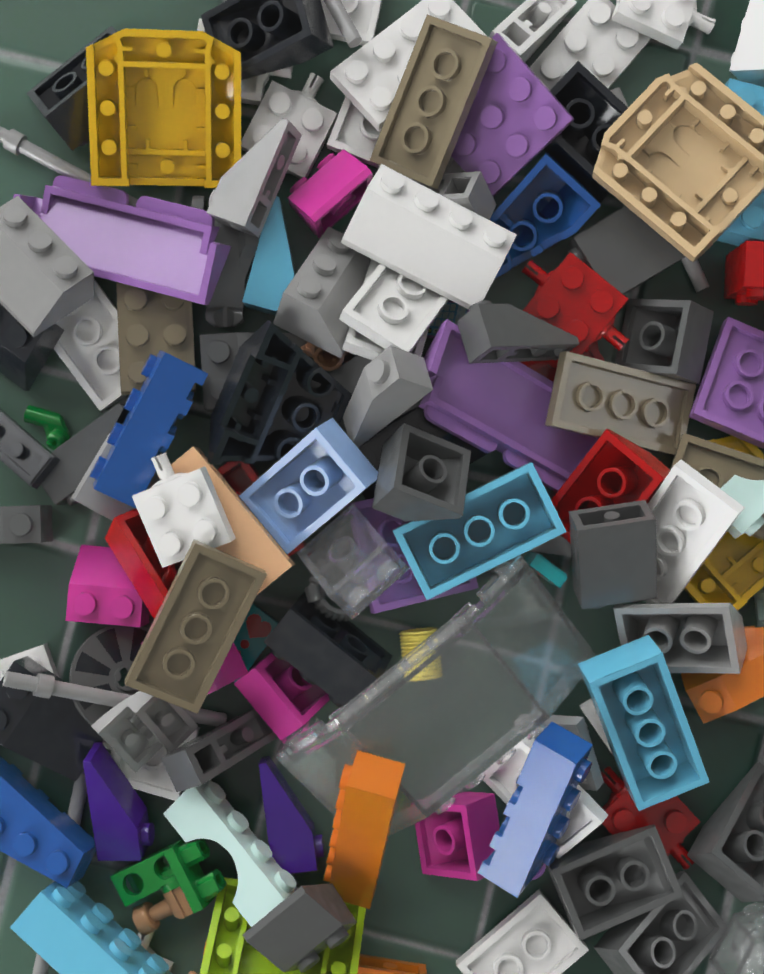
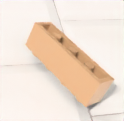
[158,446,295,595]

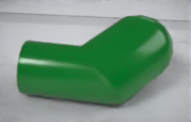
[24,405,70,450]

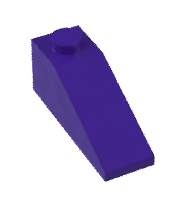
[83,742,155,861]
[259,756,325,874]

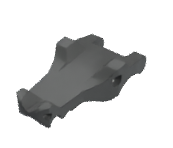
[191,196,261,328]

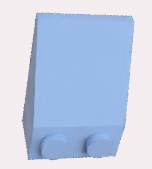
[239,418,378,554]

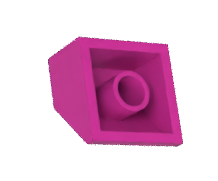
[287,149,373,239]
[65,545,150,627]
[234,652,330,741]
[411,792,500,881]

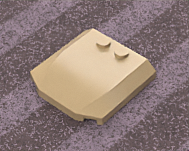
[592,63,764,262]

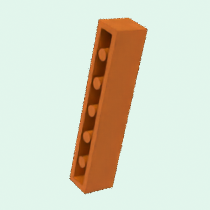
[323,750,405,909]

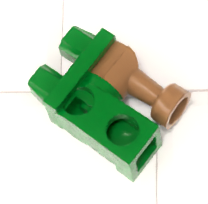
[110,839,227,935]

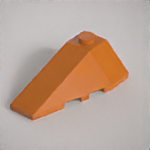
[681,626,764,724]

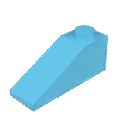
[242,196,296,316]

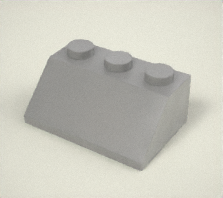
[0,196,94,338]
[273,227,370,358]
[613,603,747,674]

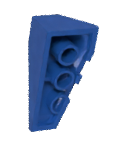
[490,151,601,278]

